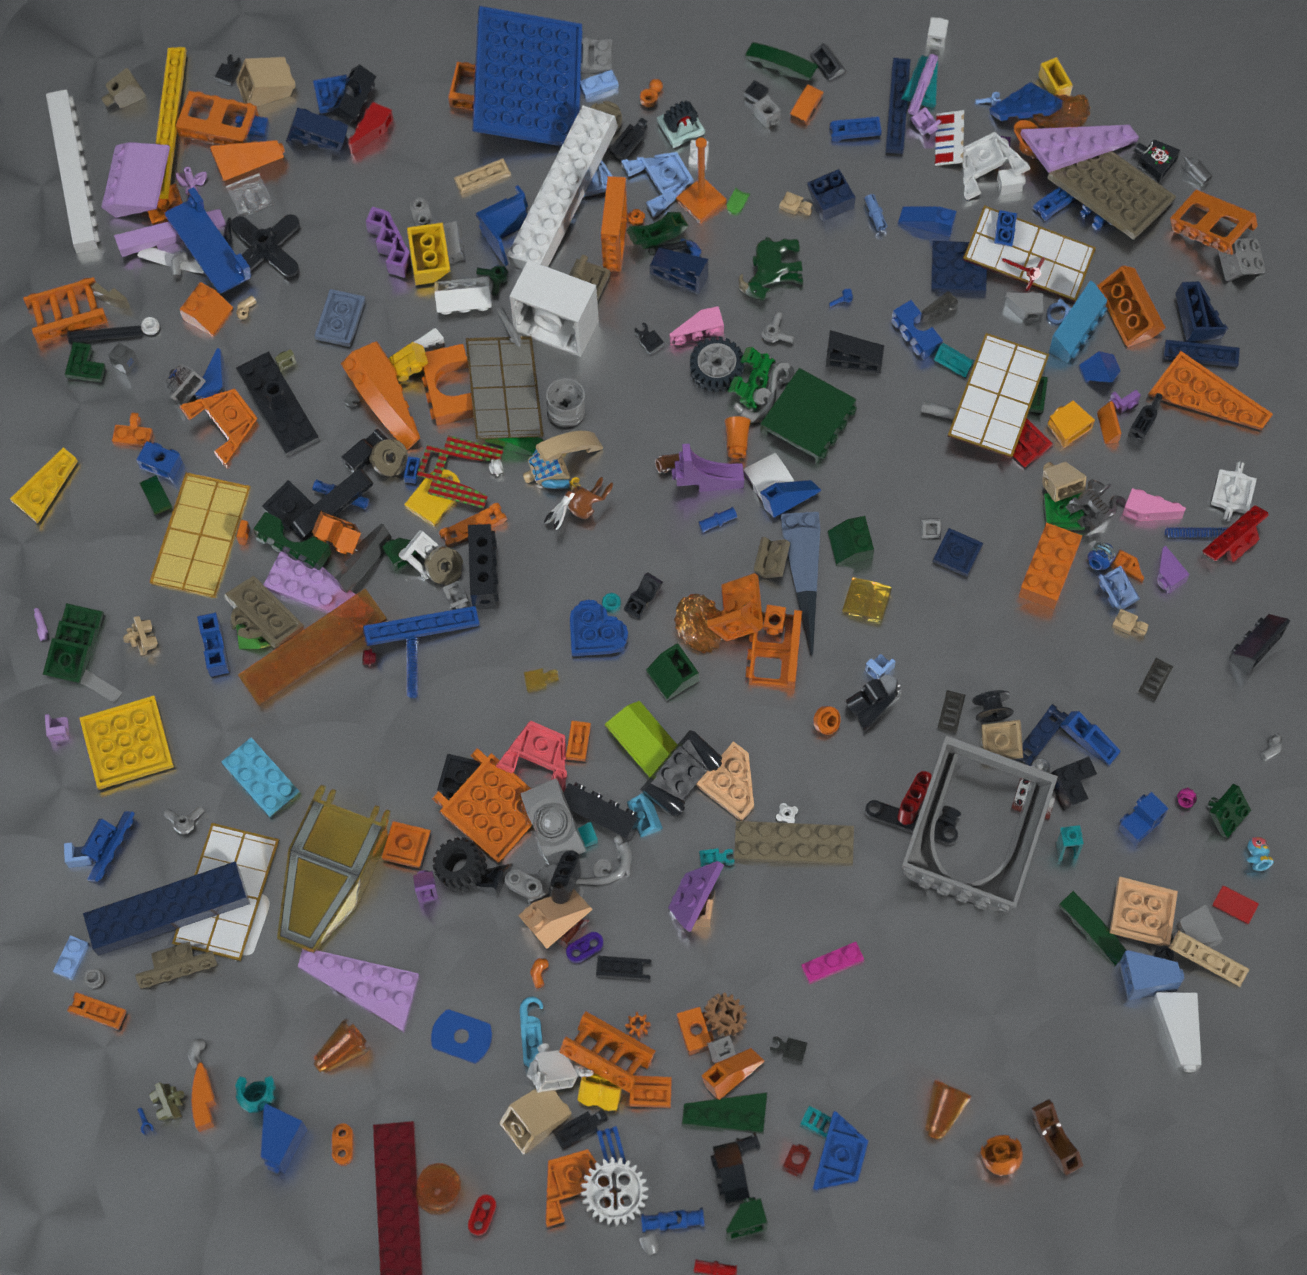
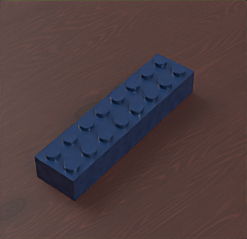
[83,862,250,956]

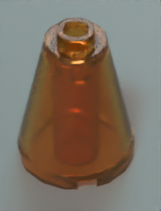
[313,1018,371,1073]
[925,1080,972,1140]

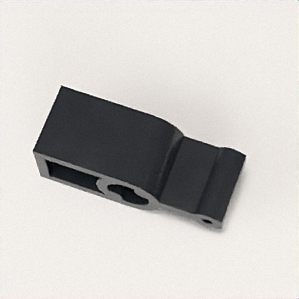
[1128,393,1162,443]
[341,428,388,473]

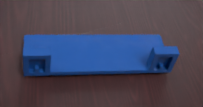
[165,187,251,294]

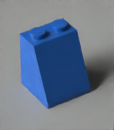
[261,1104,308,1174]

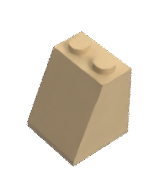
[236,57,295,106]
[499,1089,572,1155]

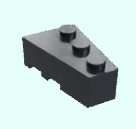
[826,330,884,373]

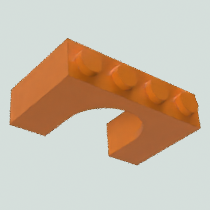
[420,344,473,426]

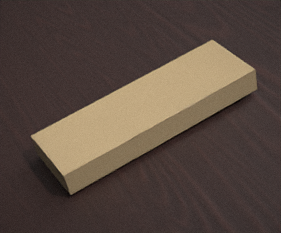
[454,158,511,195]

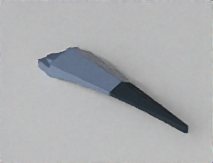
[781,512,820,656]

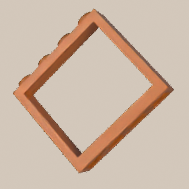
[601,176,628,272]

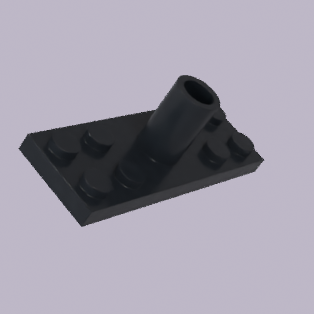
[236,351,320,457]

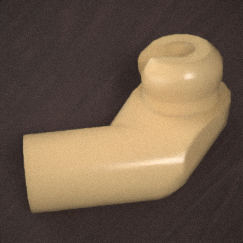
[236,296,257,320]

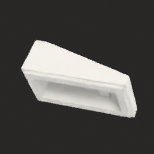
[415,328,445,352]

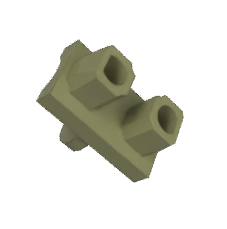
[149,1082,185,1121]

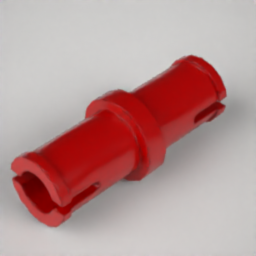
[694,1259,737,1275]

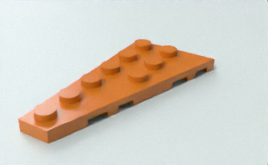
[1148,351,1273,430]

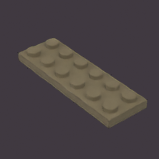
[734,821,854,866]

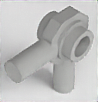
[762,312,795,343]
[164,806,204,834]

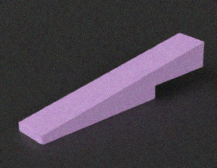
[114,209,226,257]

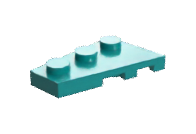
[901,55,938,108]

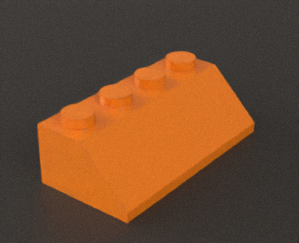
[1097,265,1166,347]

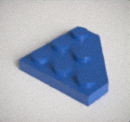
[989,82,1064,121]

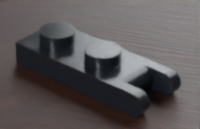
[596,956,652,981]

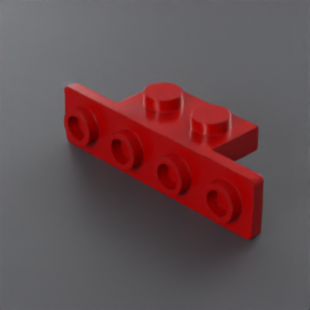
[1203,505,1269,562]

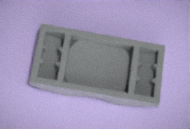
[521,778,587,865]

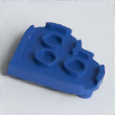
[570,600,628,656]

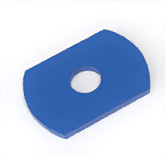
[431,1009,492,1064]

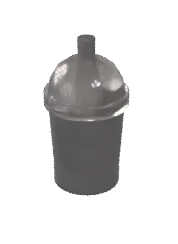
[1184,156,1213,186]

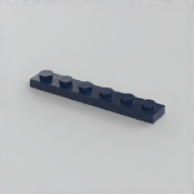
[885,58,911,154]

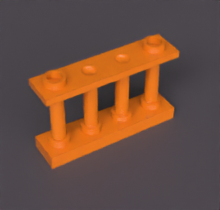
[23,277,108,343]
[559,1011,656,1093]

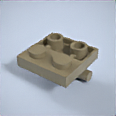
[569,255,611,302]

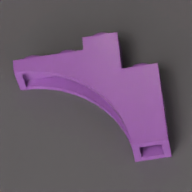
[672,444,744,492]

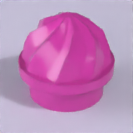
[1177,787,1197,808]

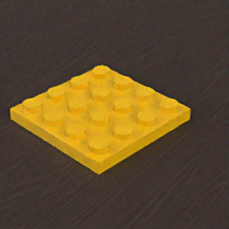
[79,696,174,790]

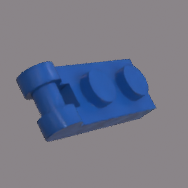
[830,117,881,142]
[1033,187,1076,221]

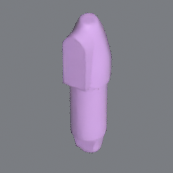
[34,608,48,641]

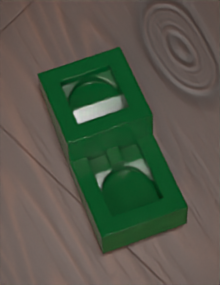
[139,475,172,515]

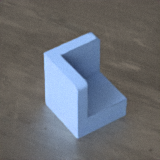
[865,654,896,679]
[64,842,92,868]

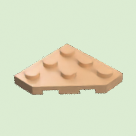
[696,741,754,821]

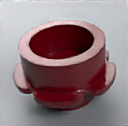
[362,648,376,667]

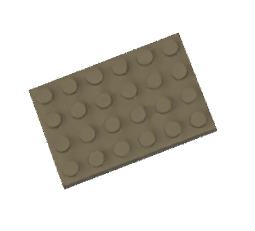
[1047,151,1176,240]

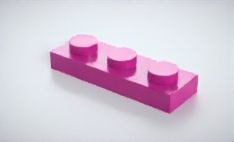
[801,942,864,984]

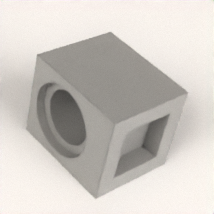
[753,95,780,128]

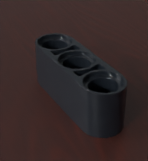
[550,851,581,904]

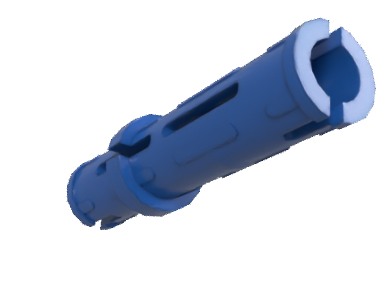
[312,479,369,510]

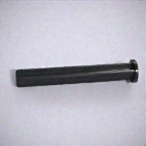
[67,325,142,345]

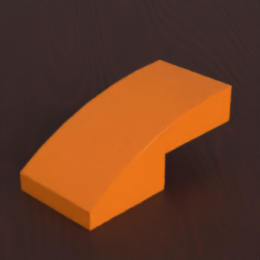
[790,85,824,123]

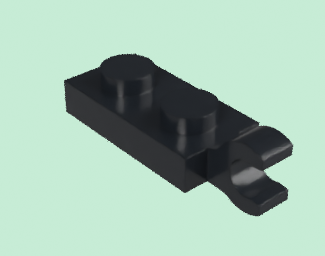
[609,117,648,161]
[552,1109,609,1150]

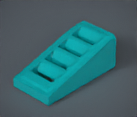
[800,1106,832,1139]

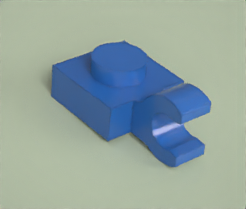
[235,116,268,137]

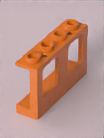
[176,91,259,145]
[1170,190,1258,255]
[745,610,802,689]

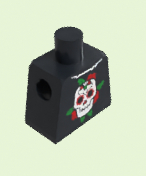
[1134,140,1180,183]

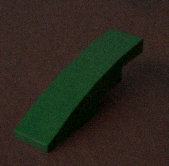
[745,42,818,80]
[1059,891,1127,967]

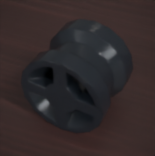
[937,806,961,828]

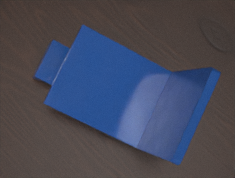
[476,185,528,266]

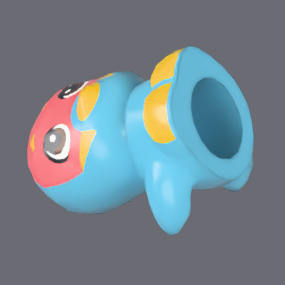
[1247,837,1274,871]

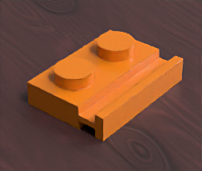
[629,1076,672,1108]

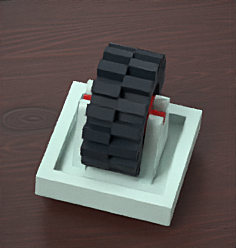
[657,100,705,148]

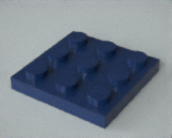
[931,240,987,294]

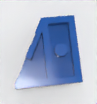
[313,74,347,114]

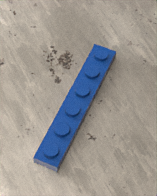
[363,606,480,646]

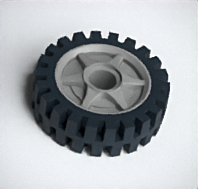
[690,337,744,392]

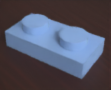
[580,70,619,99]
[53,935,90,980]

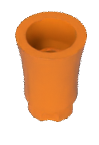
[725,416,751,459]

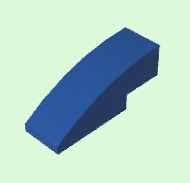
[1060,711,1121,765]

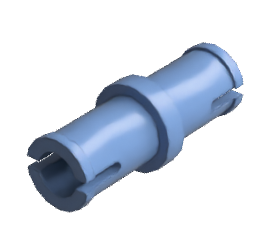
[864,194,888,231]

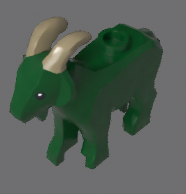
[739,237,803,300]

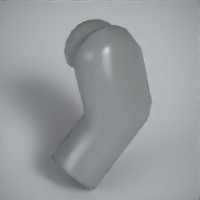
[171,251,188,276]

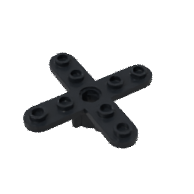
[231,214,300,277]

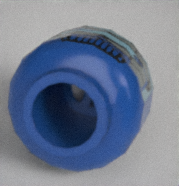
[1087,542,1116,570]

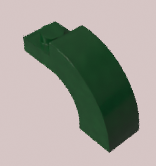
[626,212,688,249]

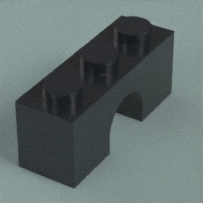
[331,64,377,123]

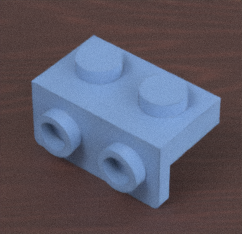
[1098,566,1140,610]

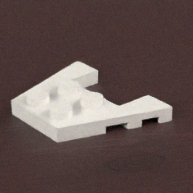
[963,132,1031,200]

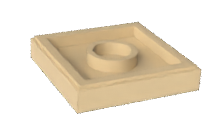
[981,720,1023,759]

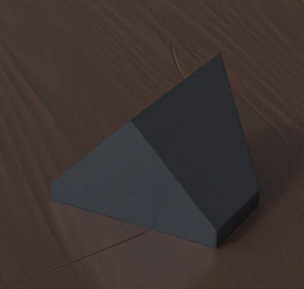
[474,863,513,898]

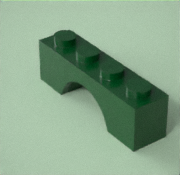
[253,511,331,571]

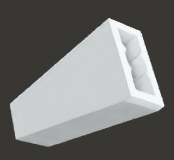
[1154,992,1202,1072]

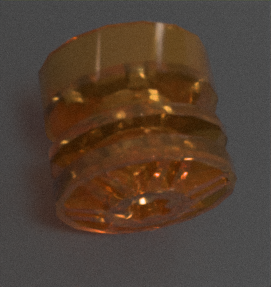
[416,1163,461,1215]

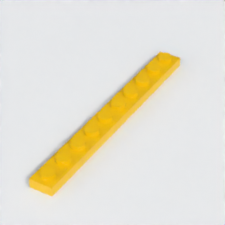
[156,47,187,199]

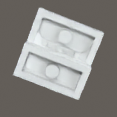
[743,453,794,500]

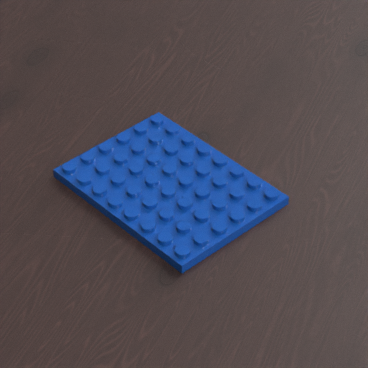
[472,6,582,146]

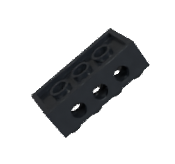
[468,524,499,610]

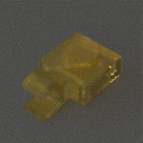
[524,668,559,693]

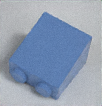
[1120,950,1184,1000]

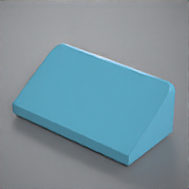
[627,793,663,837]

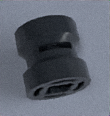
[1152,945,1174,961]

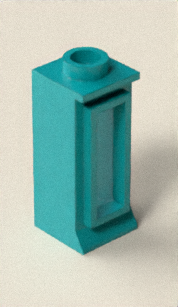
[1055,825,1084,861]

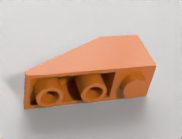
[701,1048,765,1100]

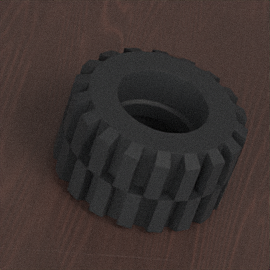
[432,837,487,892]

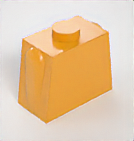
[1047,401,1095,448]

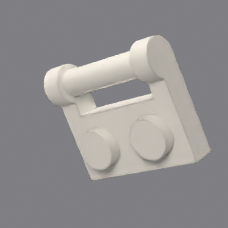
[399,530,440,579]

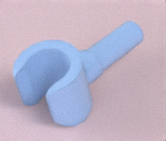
[975,92,1001,106]

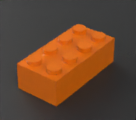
[1019,523,1082,610]

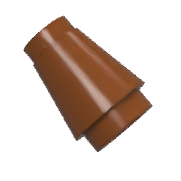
[655,453,679,473]

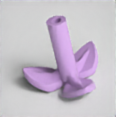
[176,167,207,196]

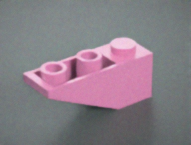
[670,306,724,345]
[1122,488,1186,522]

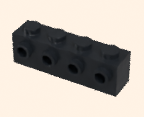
[563,782,641,840]

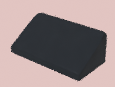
[810,43,846,81]

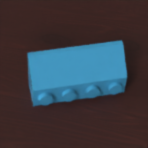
[1049,280,1108,363]

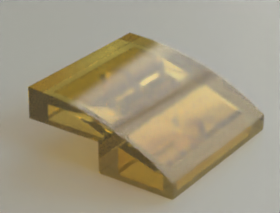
[842,578,892,623]

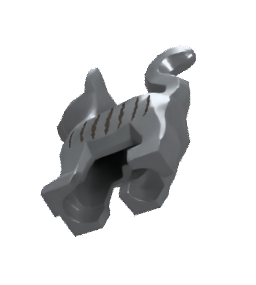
[1066,479,1126,531]

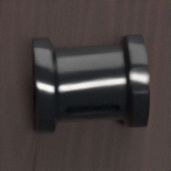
[735,1132,761,1156]

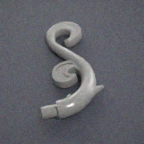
[732,362,794,423]
[576,835,632,898]

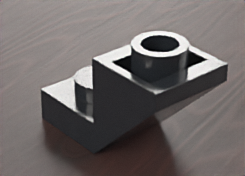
[624,572,663,619]

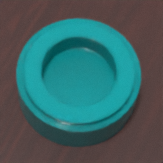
[602,593,621,613]

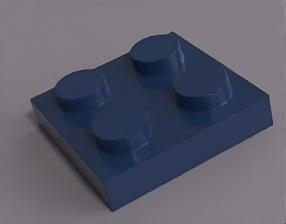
[933,528,983,577]

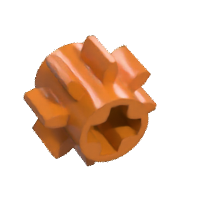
[625,1012,651,1039]

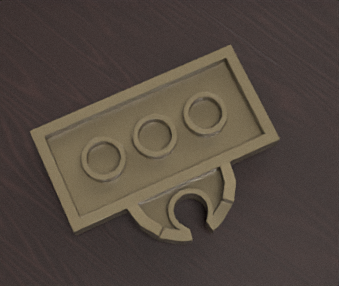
[224,576,304,648]

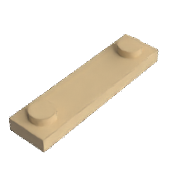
[1169,930,1250,987]

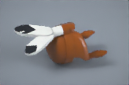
[544,477,613,530]

